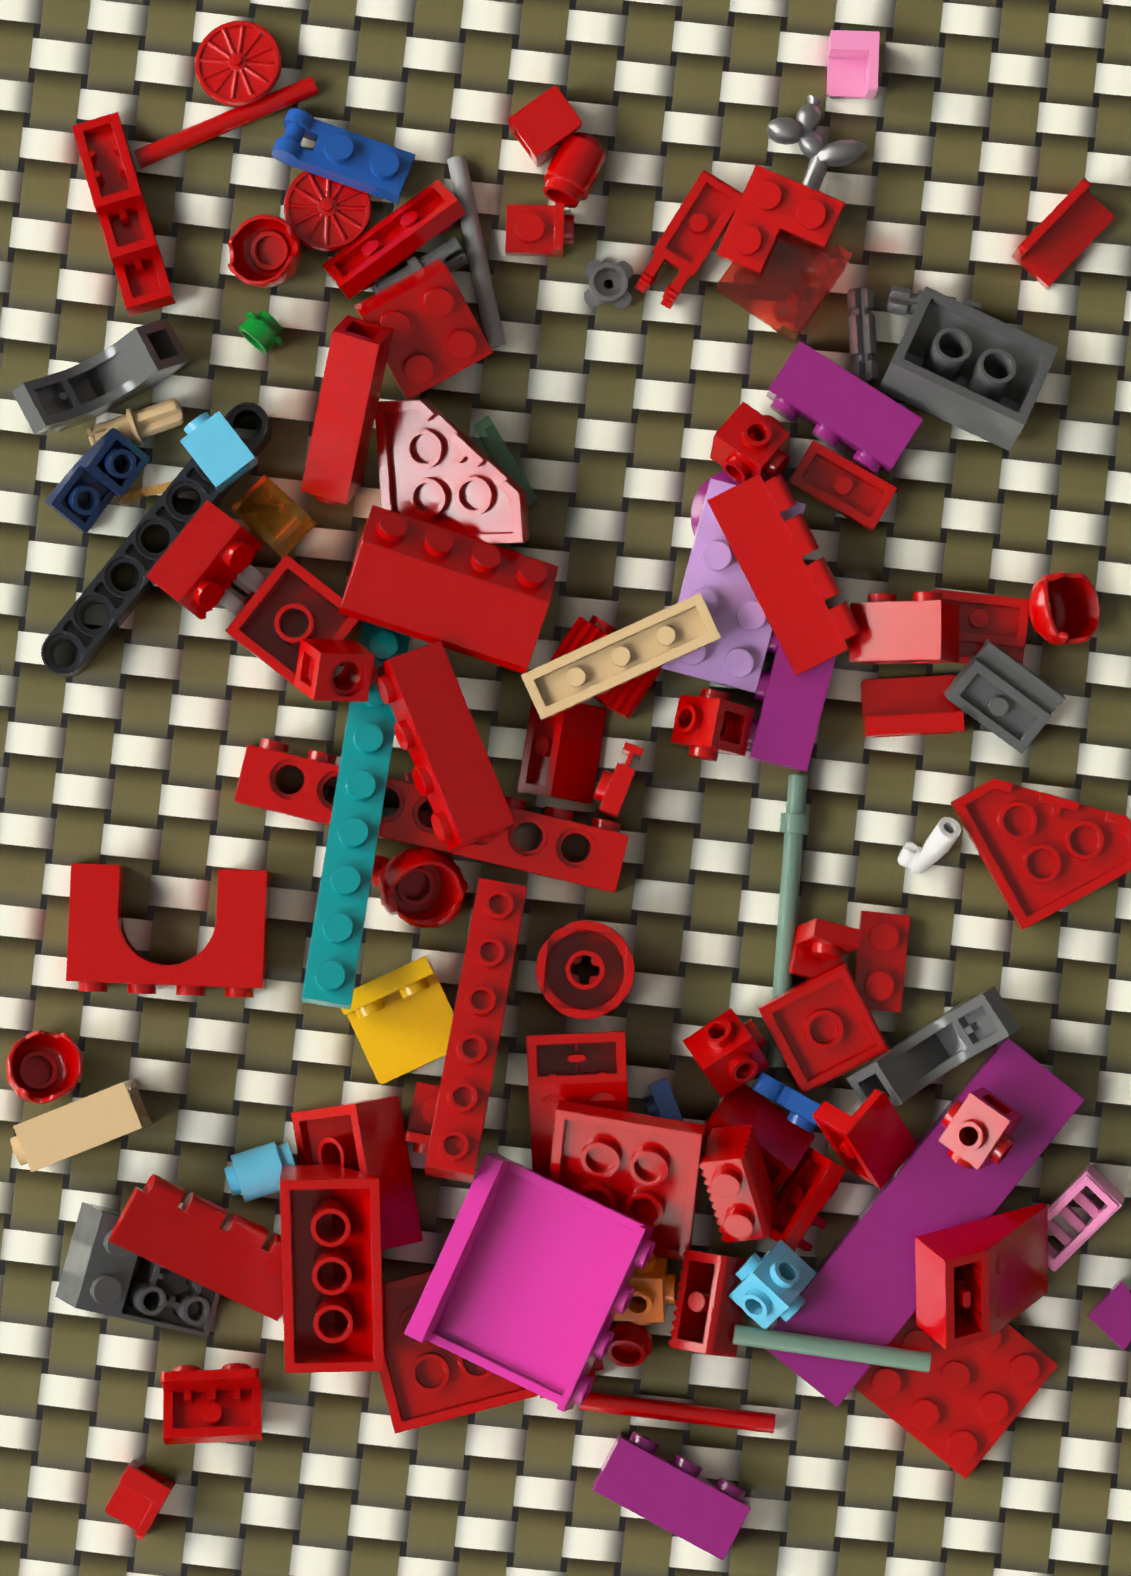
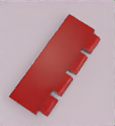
[707,473,861,676]
[109,1174,283,1321]

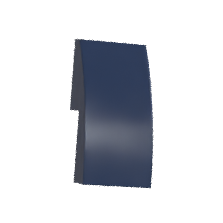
[44,428,151,533]

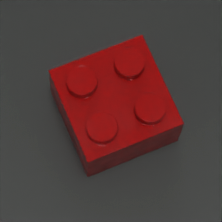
[354,258,493,400]
[225,554,363,695]

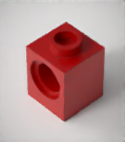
[294,638,376,702]

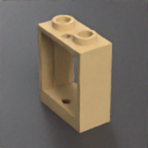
[10,1079,152,1172]

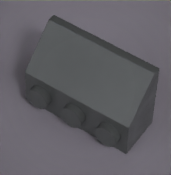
[878,286,1059,451]

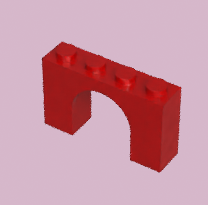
[66,863,271,998]

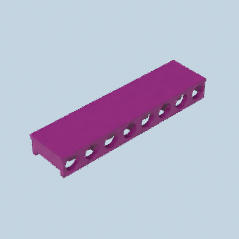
[766,1037,1085,1407]

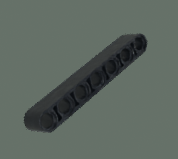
[41,402,272,678]

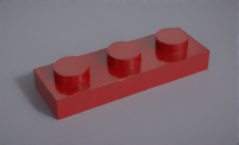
[322,179,466,300]

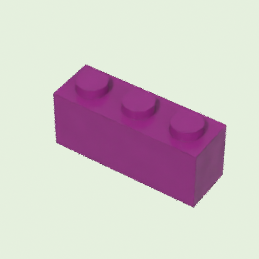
[766,341,923,474]
[747,629,836,773]
[592,1431,751,1560]

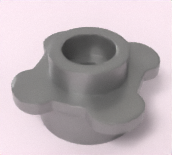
[584,260,633,309]

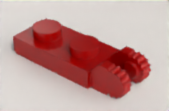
[635,170,743,309]

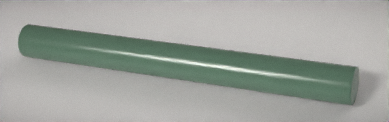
[732,1324,931,1373]

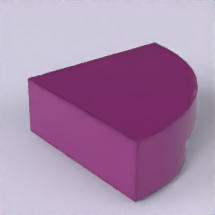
[1086,1280,1131,1351]

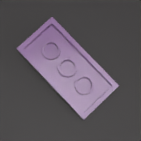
[660,479,806,693]

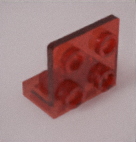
[716,231,853,343]

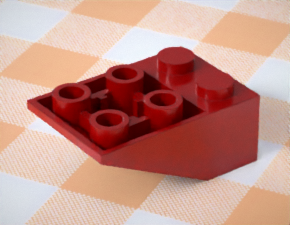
[526,1031,628,1178]
[915,1202,1048,1350]

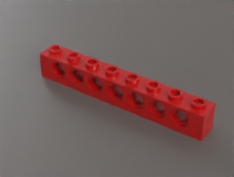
[234,738,629,893]

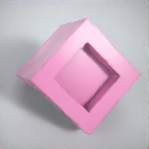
[826,30,880,100]

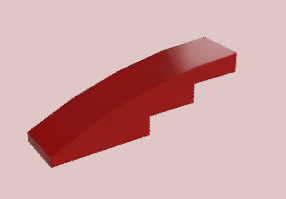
[72,112,176,317]

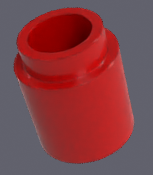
[543,132,606,208]

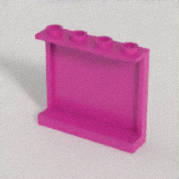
[404,1153,655,1412]

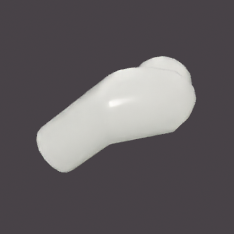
[897,817,961,874]

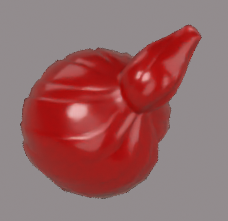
[371,847,468,929]

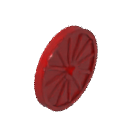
[195,21,282,106]
[284,171,371,252]

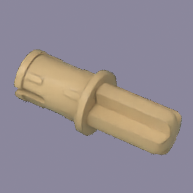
[86,398,184,447]

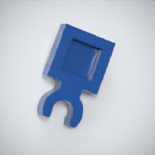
[752,1072,820,1133]

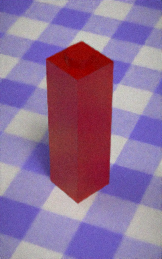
[300,315,394,505]

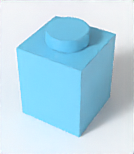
[180,411,258,493]

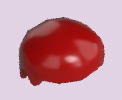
[228,214,302,289]
[1028,571,1101,645]
[5,1030,83,1105]

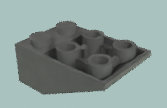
[55,1202,220,1337]

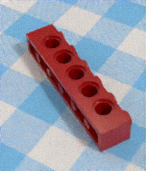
[425,878,527,1183]

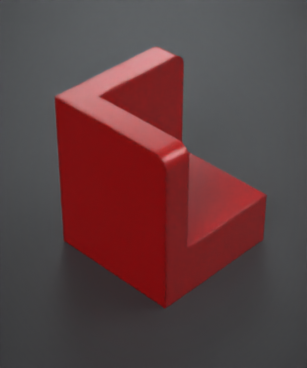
[508,85,582,168]
[105,1459,176,1540]

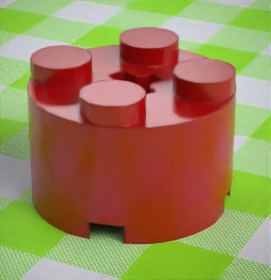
[536,920,635,1019]

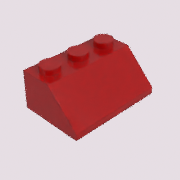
[291,1095,423,1250]

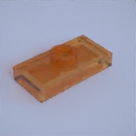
[231,474,317,558]

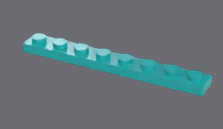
[301,621,410,1010]

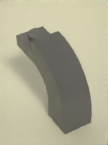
[12,318,190,435]
[846,986,1021,1108]

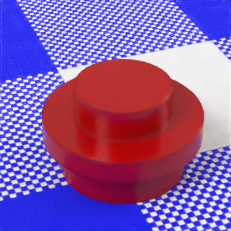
[607,1322,653,1367]

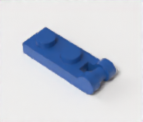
[271,108,415,204]

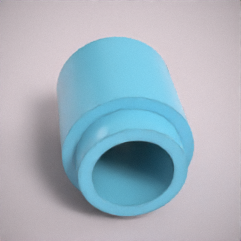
[224,1141,295,1202]

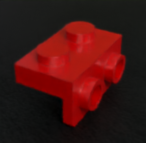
[161,1363,263,1445]

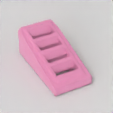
[1048,1164,1125,1272]

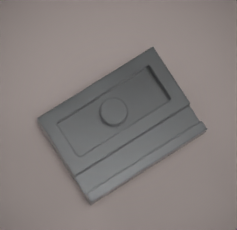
[943,638,1066,754]

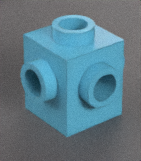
[729,1240,817,1330]

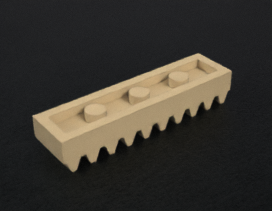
[521,593,721,720]

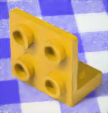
[341,956,454,1084]

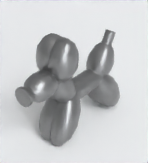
[766,95,866,230]

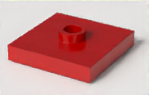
[757,961,890,1095]

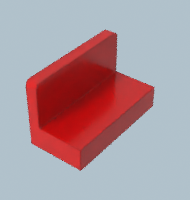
[1012,177,1115,290]
[860,675,965,739]
[517,701,606,804]
[703,1083,815,1194]
[812,1089,916,1189]

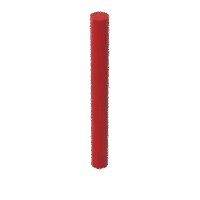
[134,76,319,169]
[579,1391,776,1433]

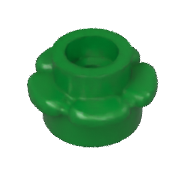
[238,310,283,355]

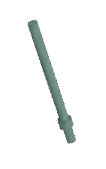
[767,774,810,1068]

